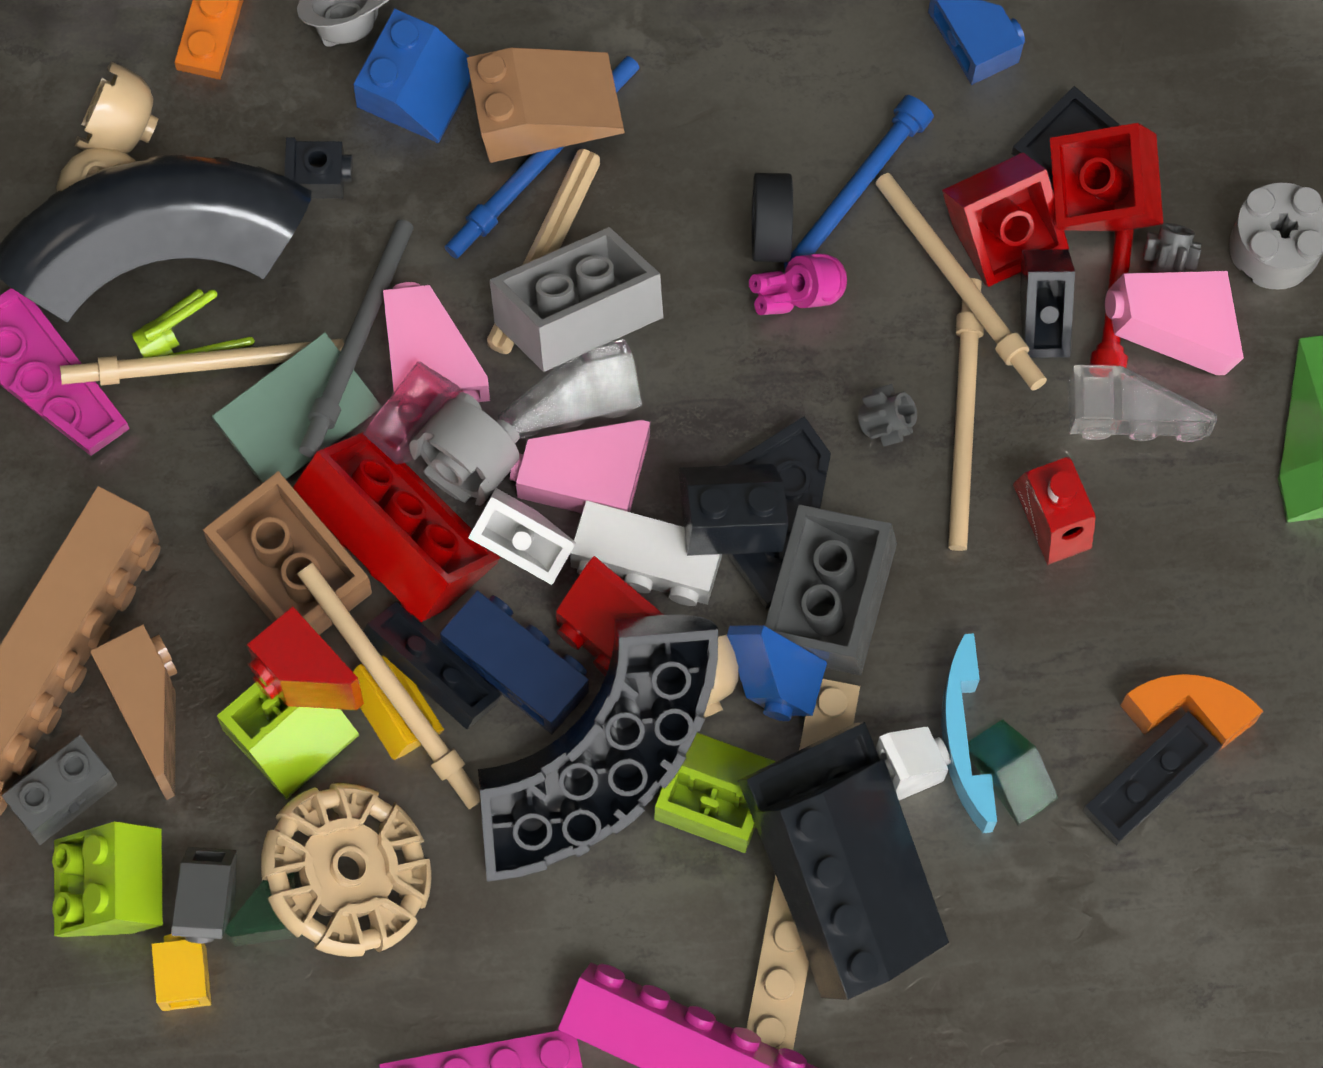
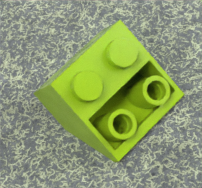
[217,683,359,799]
[654,733,776,853]
[52,821,163,937]

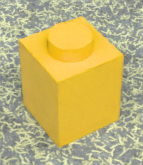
[151,934,212,1011]

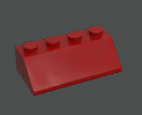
[293,429,500,622]

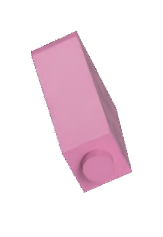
[1105,271,1244,375]
[383,282,490,411]
[510,420,650,513]

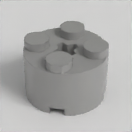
[1229,182,1323,290]
[409,392,520,505]

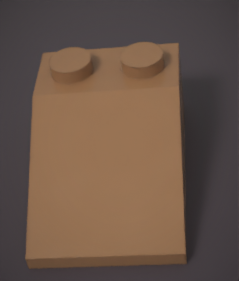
[467,47,625,163]
[90,625,178,801]

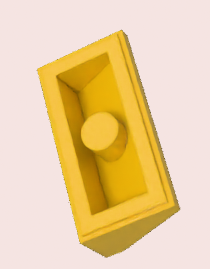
[353,655,444,760]

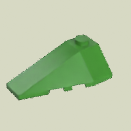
[1278,335,1323,523]

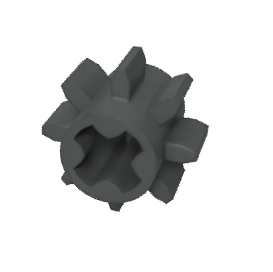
[1143,223,1202,273]
[858,384,917,446]

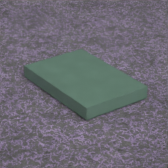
[211,333,382,484]

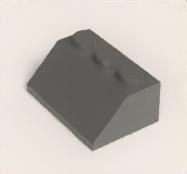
[765,505,897,675]

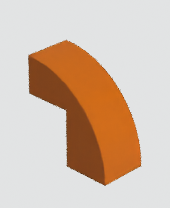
[1120,674,1263,751]

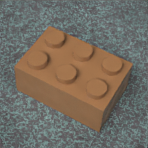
[203,471,372,635]

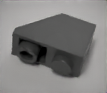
[172,847,237,944]

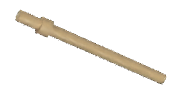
[875,173,1047,390]
[948,278,984,551]
[60,338,344,386]
[297,562,480,809]

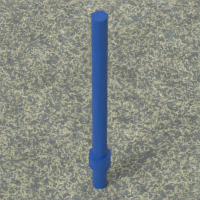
[444,56,640,259]

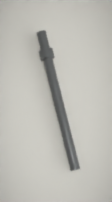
[299,220,414,458]

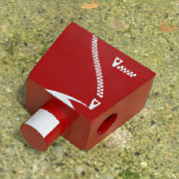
[1013,457,1096,565]

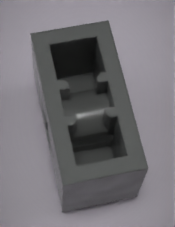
[1,735,117,845]

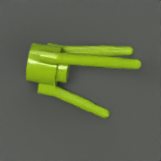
[131,289,255,358]

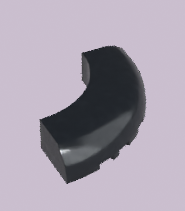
[0,155,312,323]
[478,615,718,882]

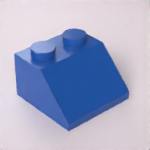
[353,9,471,144]

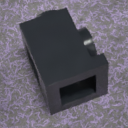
[285,137,353,199]

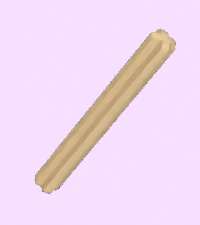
[487,149,600,354]

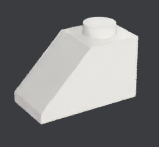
[468,488,576,585]
[876,726,951,800]

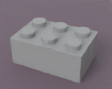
[490,227,663,372]

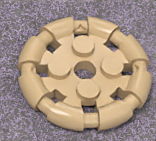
[261,783,431,957]

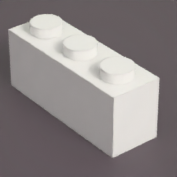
[570,500,722,606]

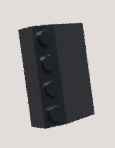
[755,759,949,1000]

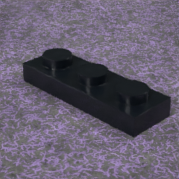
[363,601,502,729]
[1083,711,1222,846]

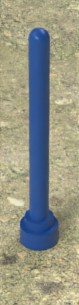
[784,95,934,270]

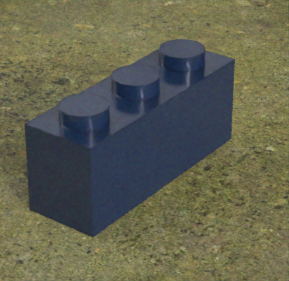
[440,590,589,735]

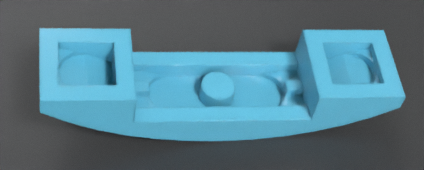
[941,633,997,833]

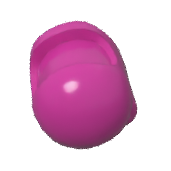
[749,254,847,315]

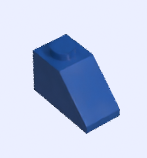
[928,0,1025,85]
[727,625,827,721]

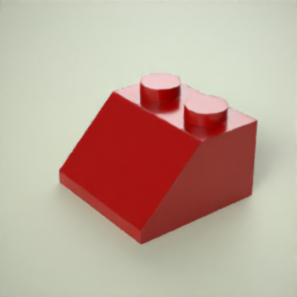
[1050,123,1164,231]
[942,153,1069,287]
[556,556,664,676]
[247,606,364,710]

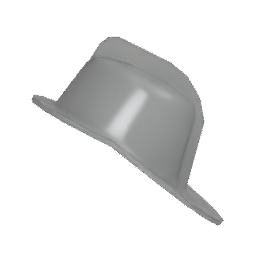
[297,0,389,47]

